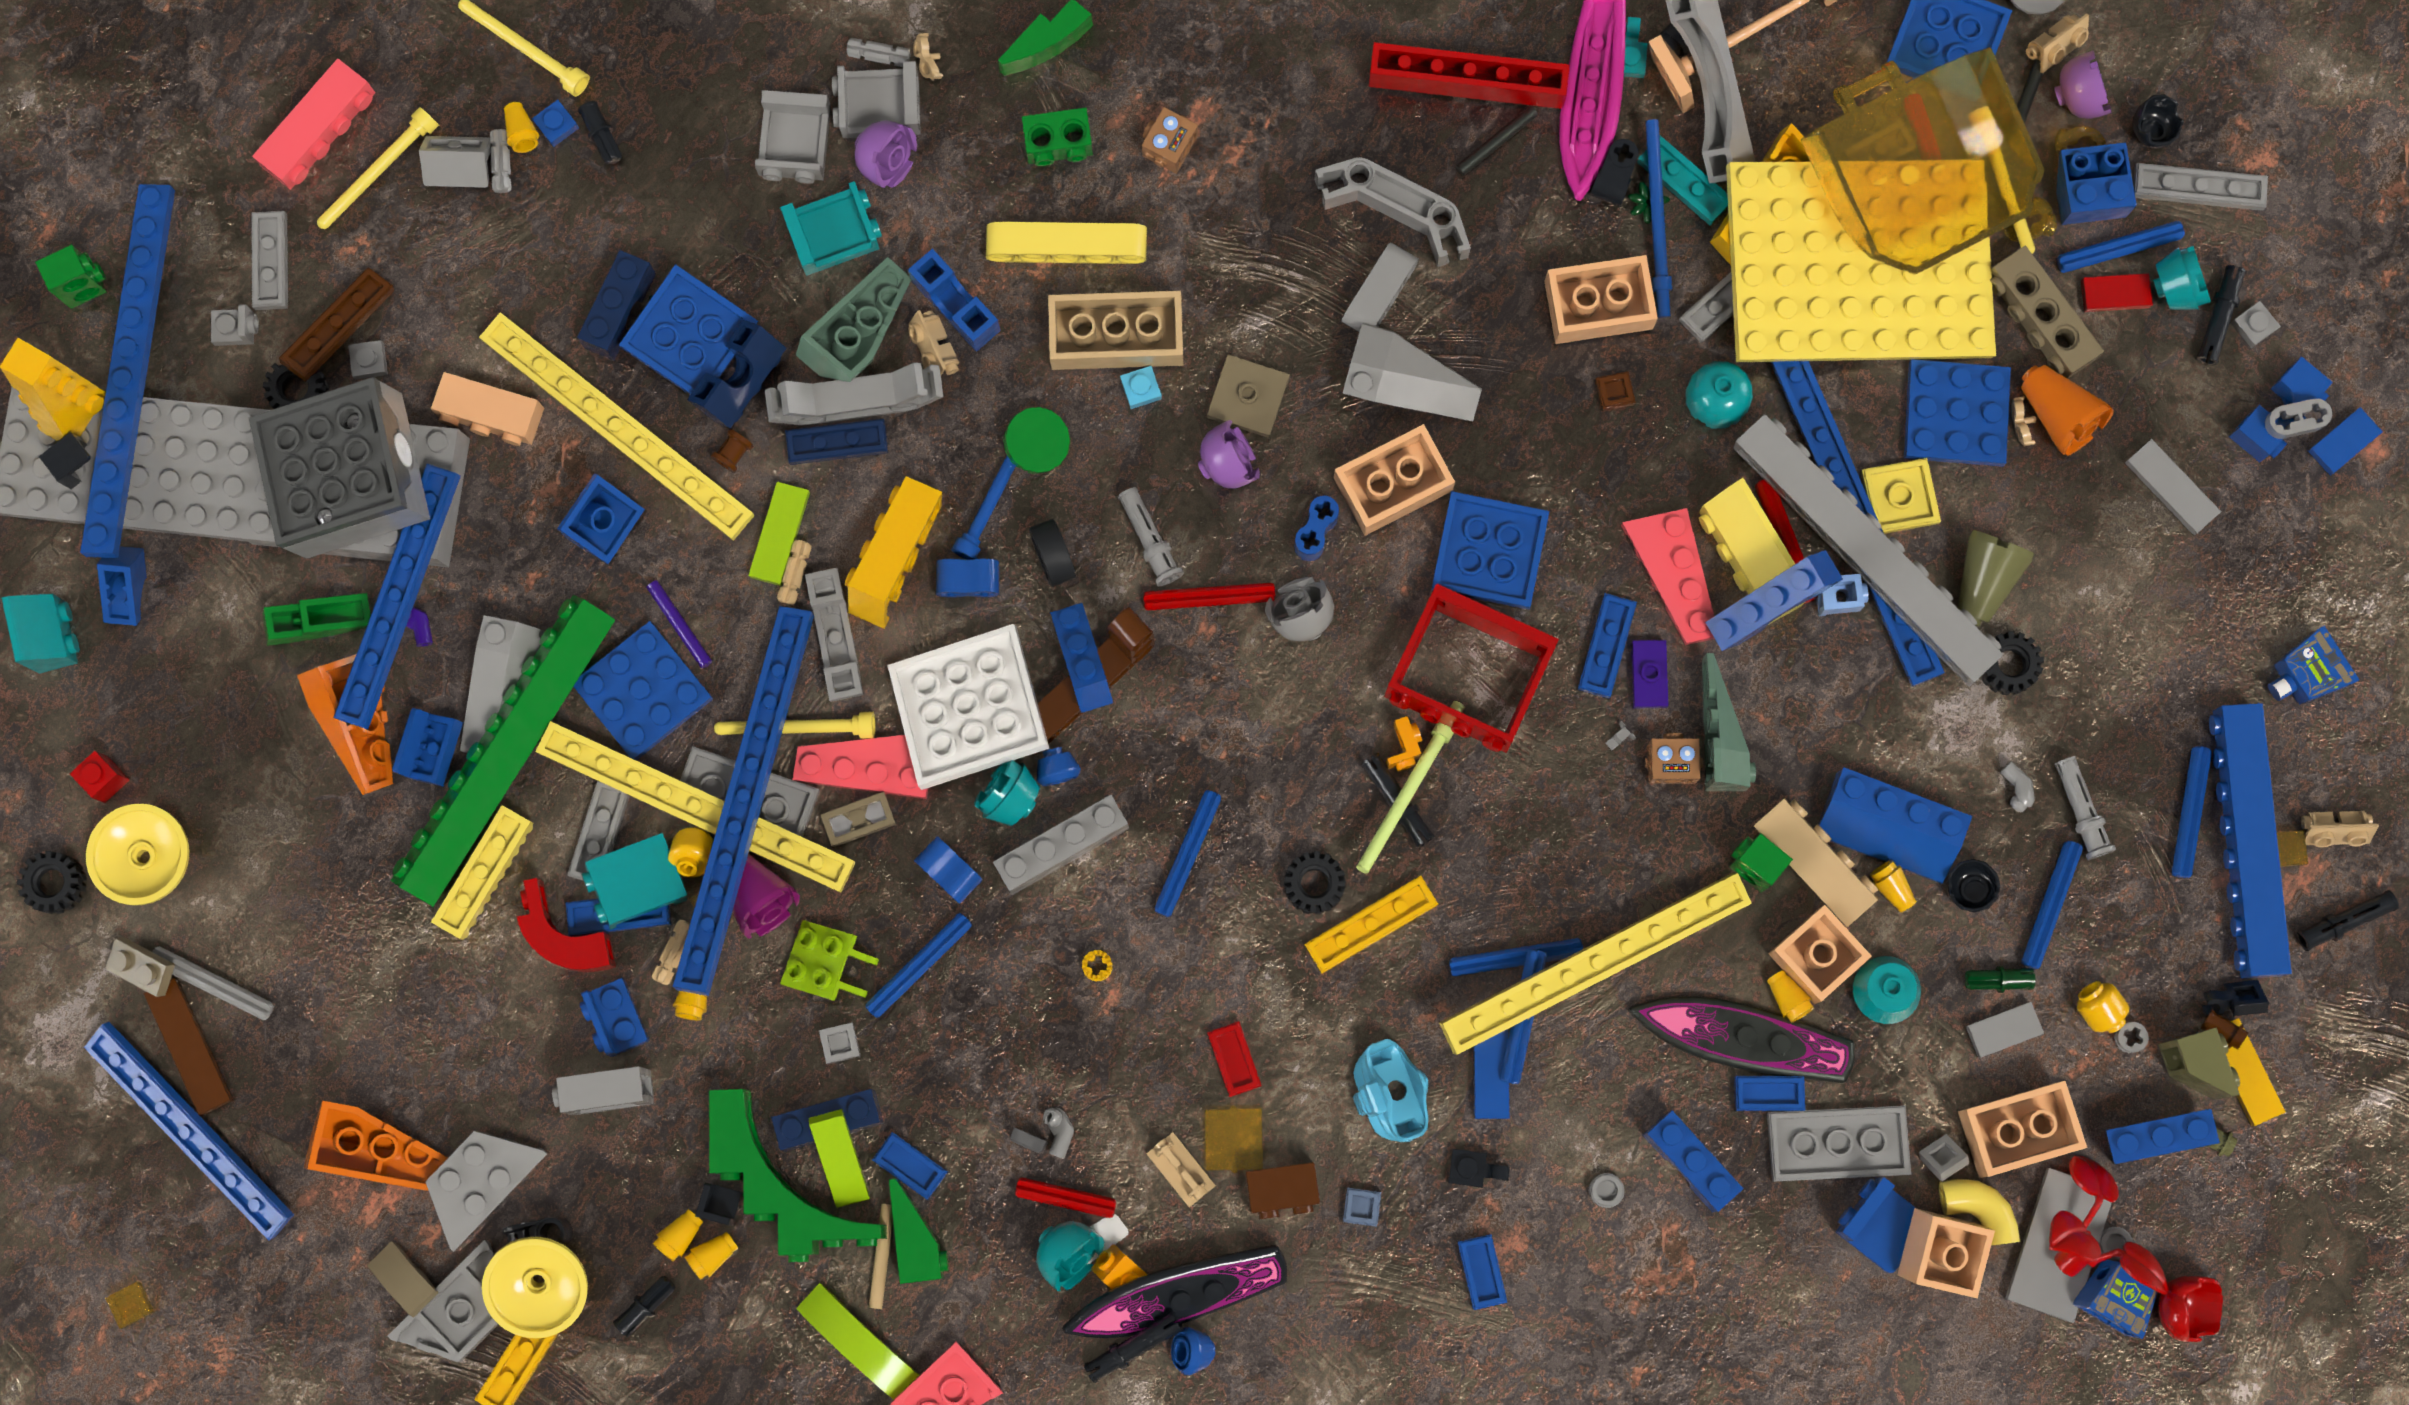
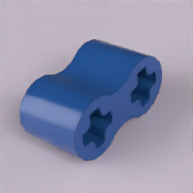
[1294,495,1339,561]
[936,559,999,597]
[914,836,983,904]

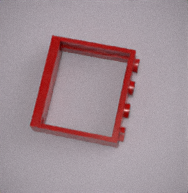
[1384,583,1559,753]

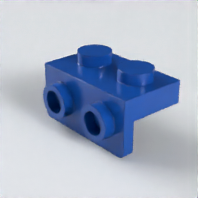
[392,708,463,786]

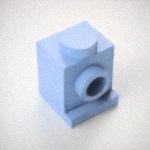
[1817,574,1868,616]

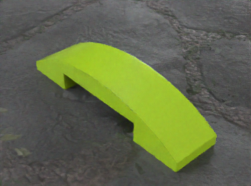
[796,1283,920,1400]

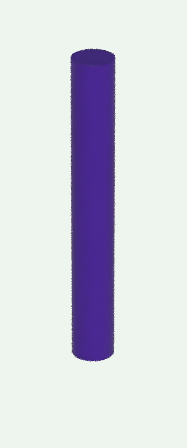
[646,580,712,669]

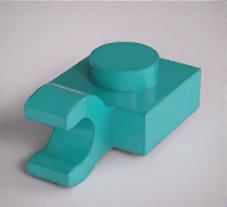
[1624,17,1648,78]

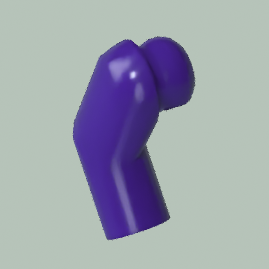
[406,606,433,647]

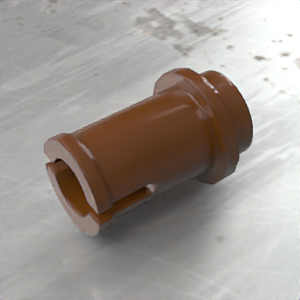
[2200,1010,2249,1050]

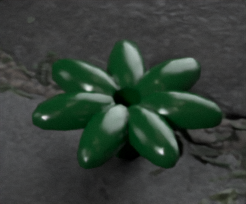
[1628,182,1670,224]

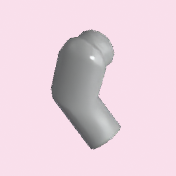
[2000,761,2035,812]
[1043,1108,1074,1159]

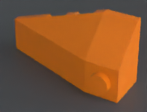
[297,654,393,795]
[304,1100,448,1191]

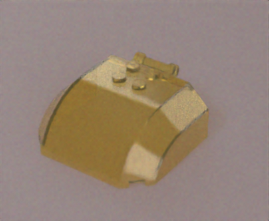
[1800,47,2045,275]

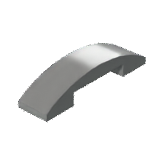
[805,568,863,702]

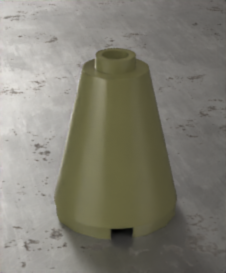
[1957,530,2034,627]

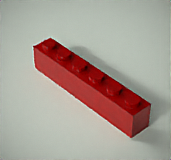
[1369,42,1570,109]

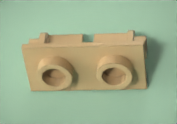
[2026,13,2089,74]
[908,310,959,375]
[2301,811,2379,847]
[1146,1132,1216,1207]

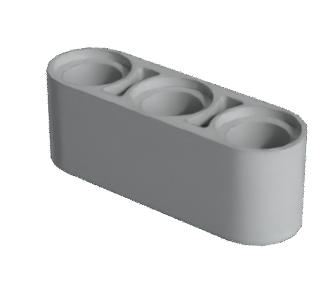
[1342,242,1419,332]

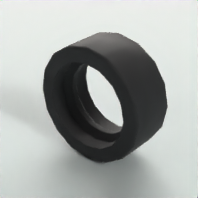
[1029,519,1076,587]

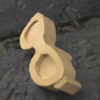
[913,33,943,80]
[2011,396,2036,447]

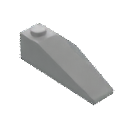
[1343,323,1482,421]
[460,615,545,753]

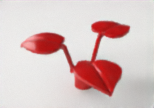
[2049,1154,2168,1296]

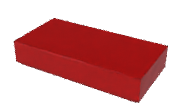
[2081,273,2153,312]
[1207,1021,1262,1098]

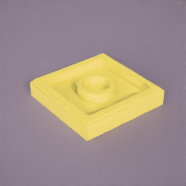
[1860,458,1941,534]

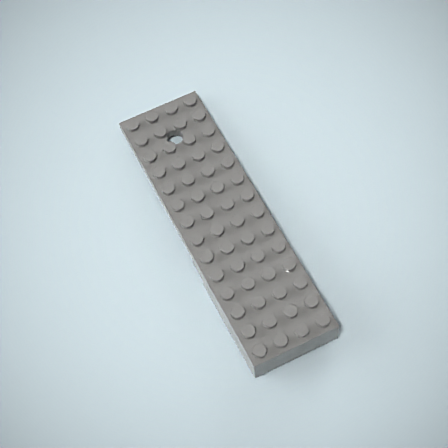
[0,387,470,567]

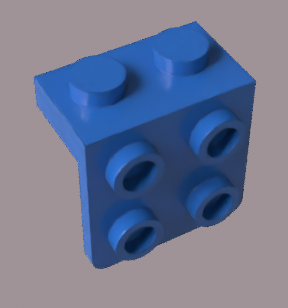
[1835,1177,1915,1273]

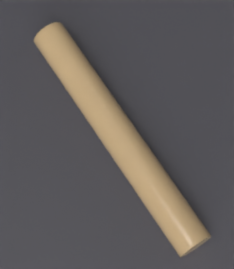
[868,1204,893,1309]

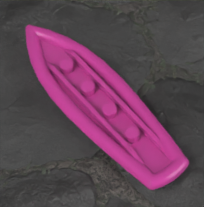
[1559,0,1626,201]

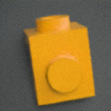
[1386,716,1422,772]
[1091,1244,1148,1289]

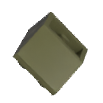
[2158,1027,2240,1100]

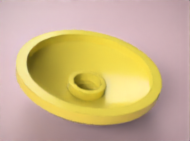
[86,804,190,905]
[482,1237,588,1338]

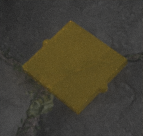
[1205,1106,1263,1173]

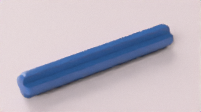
[2056,221,2185,273]
[2171,746,2212,878]
[1154,790,1221,917]
[2021,841,2083,969]
[865,913,972,1018]
[1449,938,1583,976]
[1500,949,1547,1084]

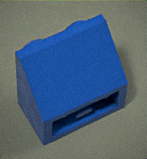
[2056,143,2137,225]

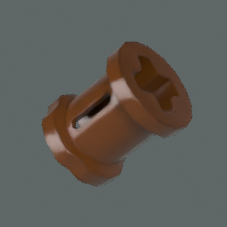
[710,429,754,473]

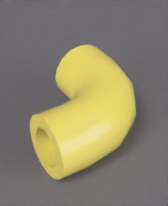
[1939,1179,2020,1245]

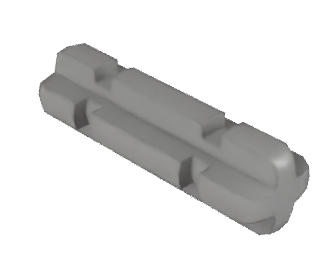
[846,38,911,67]
[490,129,511,193]

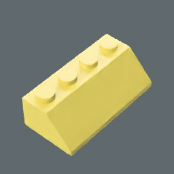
[1699,478,1805,625]

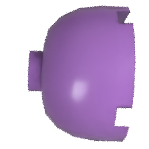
[2054,51,2112,119]
[854,120,917,188]
[1198,420,1260,488]

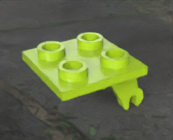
[780,920,879,1001]

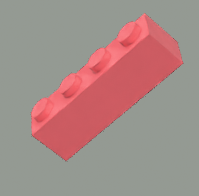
[252,59,376,190]

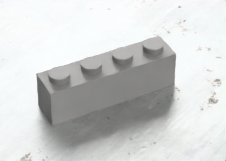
[993,795,1129,895]

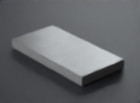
[680,746,820,837]
[1767,1106,1911,1182]
[2005,1168,2112,1323]

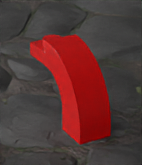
[517,878,616,972]

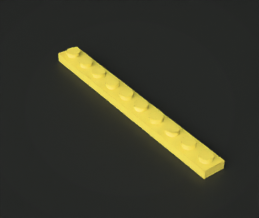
[479,312,755,541]
[535,721,856,893]
[1439,873,1752,1055]

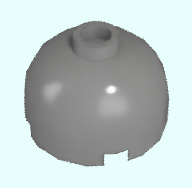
[1265,577,1334,641]

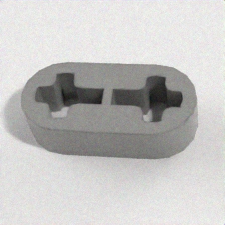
[2265,399,2332,439]

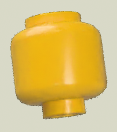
[668,827,714,877]
[2077,981,2129,1033]

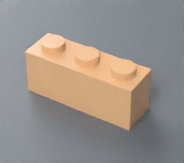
[431,372,544,446]

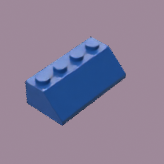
[1818,767,1972,884]

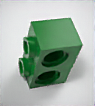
[1022,107,1093,166]
[35,245,107,309]
[1729,833,1793,893]

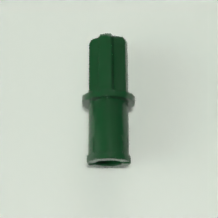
[1964,966,2036,993]

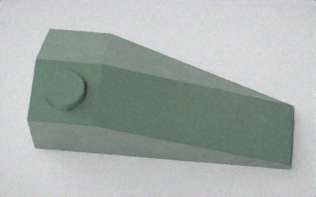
[796,257,911,382]
[1702,653,1756,791]

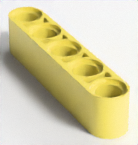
[986,222,1147,264]

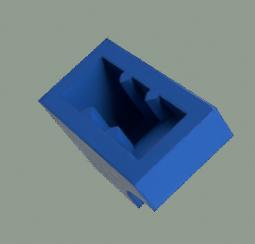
[97,546,147,626]

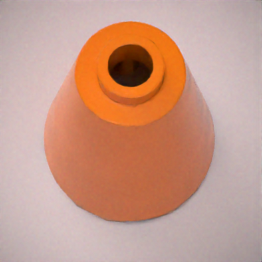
[2021,365,2114,456]

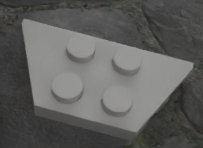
[426,1130,548,1252]
[388,1240,499,1362]

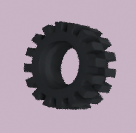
[263,363,329,409]
[1983,631,2044,695]
[17,851,87,914]
[1284,851,1346,915]

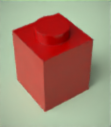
[70,750,130,803]

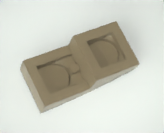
[367,1241,439,1318]

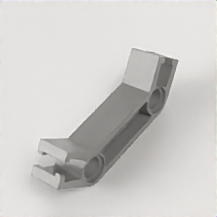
[1315,157,1471,267]
[765,363,944,425]

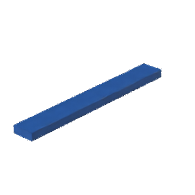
[333,464,461,729]
[84,1022,294,1241]

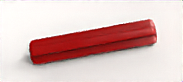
[1015,1177,1117,1218]

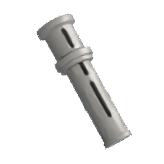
[1118,487,1184,587]
[2055,756,2116,860]

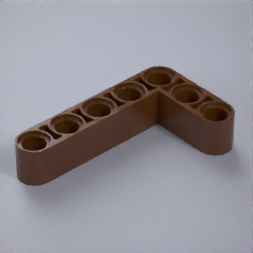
[1033,607,1155,755]

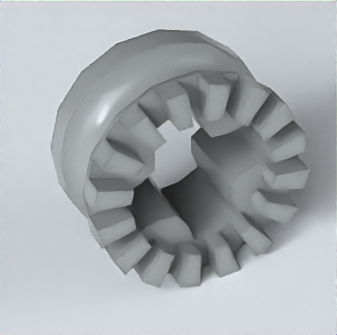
[2114,1022,2149,1053]

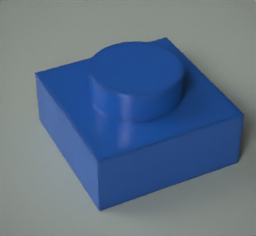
[532,100,579,147]

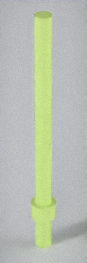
[1356,701,1465,874]

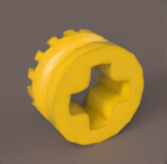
[1082,950,1113,982]

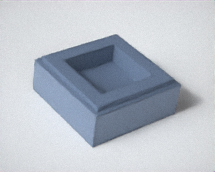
[1343,1188,1381,1227]

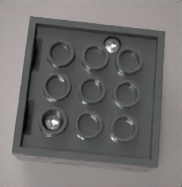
[249,377,430,559]

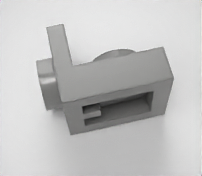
[211,304,259,346]

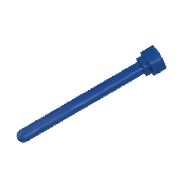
[951,456,1016,560]

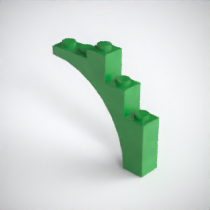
[709,1089,887,1262]

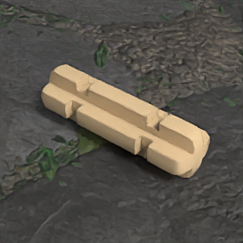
[777,540,811,605]
[651,919,690,985]

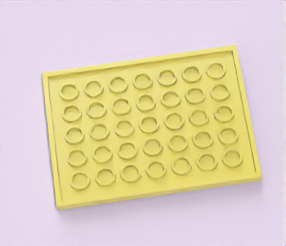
[1726,160,1996,362]

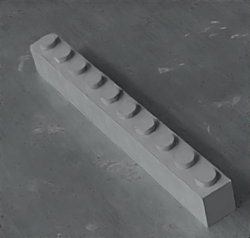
[1733,414,2004,687]

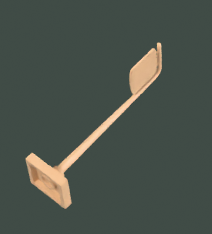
[1649,0,1838,113]

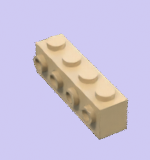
[1754,798,1879,927]

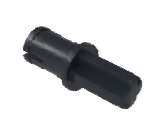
[578,101,622,165]
[613,1276,675,1337]

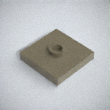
[1207,354,1290,438]

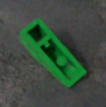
[889,1179,949,1284]

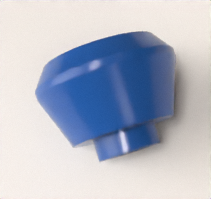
[1036,747,1081,787]
[1171,1327,1215,1375]

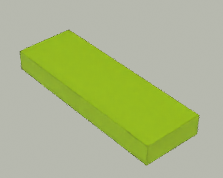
[748,482,810,586]
[809,1109,870,1208]

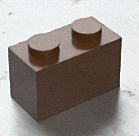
[1246,1162,1320,1219]

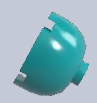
[1686,361,1753,429]
[1036,1221,1105,1291]

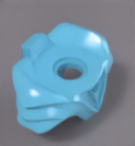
[1353,1039,1429,1142]

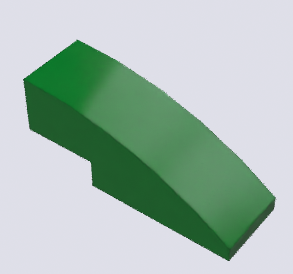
[998,0,1093,76]
[263,593,371,646]

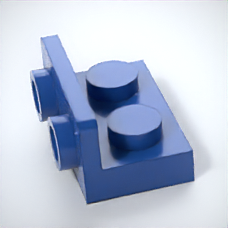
[579,978,650,1057]

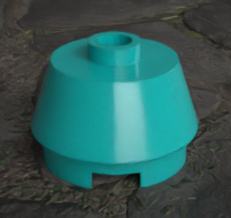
[2153,246,2211,310]
[974,760,1040,826]
[1853,956,1921,1024]

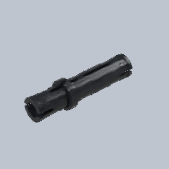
[2197,265,2247,365]
[1361,753,1435,848]
[2296,890,2399,951]
[1084,1311,1184,1384]

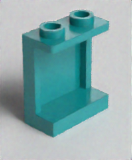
[780,181,882,276]
[581,833,687,930]

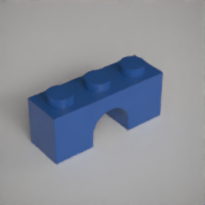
[908,248,1001,352]
[2229,357,2333,463]
[1050,603,1113,713]
[2105,1109,2220,1165]
[1642,1110,1743,1213]

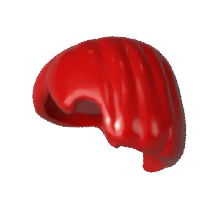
[2158,1276,2223,1342]

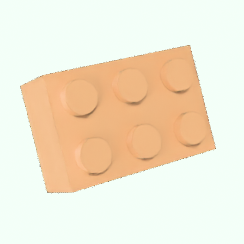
[1544,255,1658,344]
[1334,424,1455,536]
[1958,1081,2087,1178]

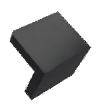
[39,432,91,490]
[695,1183,743,1226]

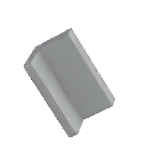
[419,136,492,188]

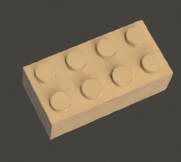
[1048,291,1184,370]

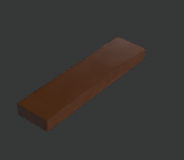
[279,267,394,382]
[143,978,233,1116]

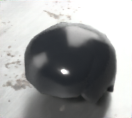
[2133,94,2184,149]
[1948,859,2000,913]

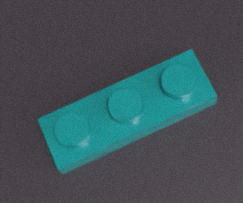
[1637,135,1728,226]

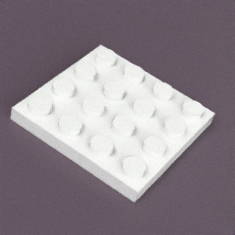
[887,624,1049,790]

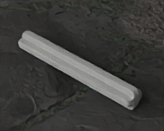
[152,946,274,1020]

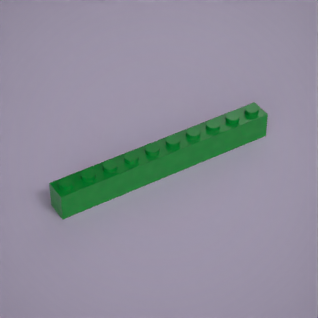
[391,595,615,907]

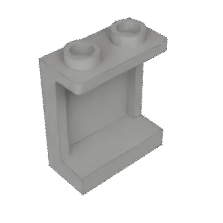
[832,61,921,138]
[755,90,831,184]

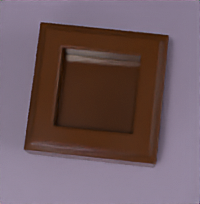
[1595,371,1636,412]

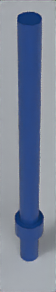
[1645,119,1672,318]

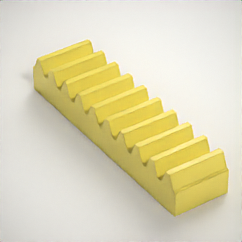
[431,805,534,940]

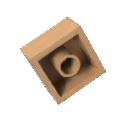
[1768,905,1872,1005]
[1897,1208,1995,1299]

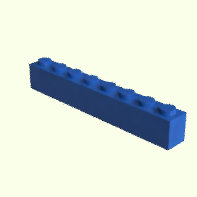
[2209,703,2292,979]

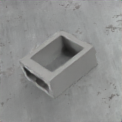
[552,1066,655,1115]

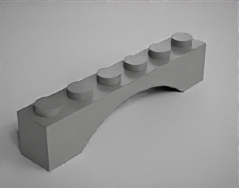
[1666,0,1756,184]

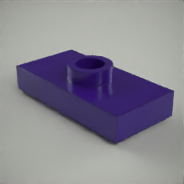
[1631,640,1668,709]

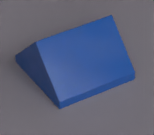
[557,473,645,564]

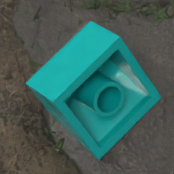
[1,594,80,674]

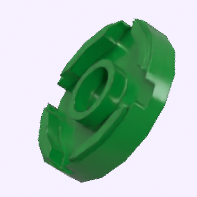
[1003,407,1070,474]

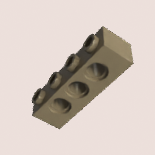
[1990,245,2105,379]

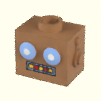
[1142,107,1199,174]
[1645,733,1703,784]

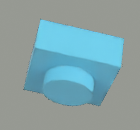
[1120,366,1162,409]

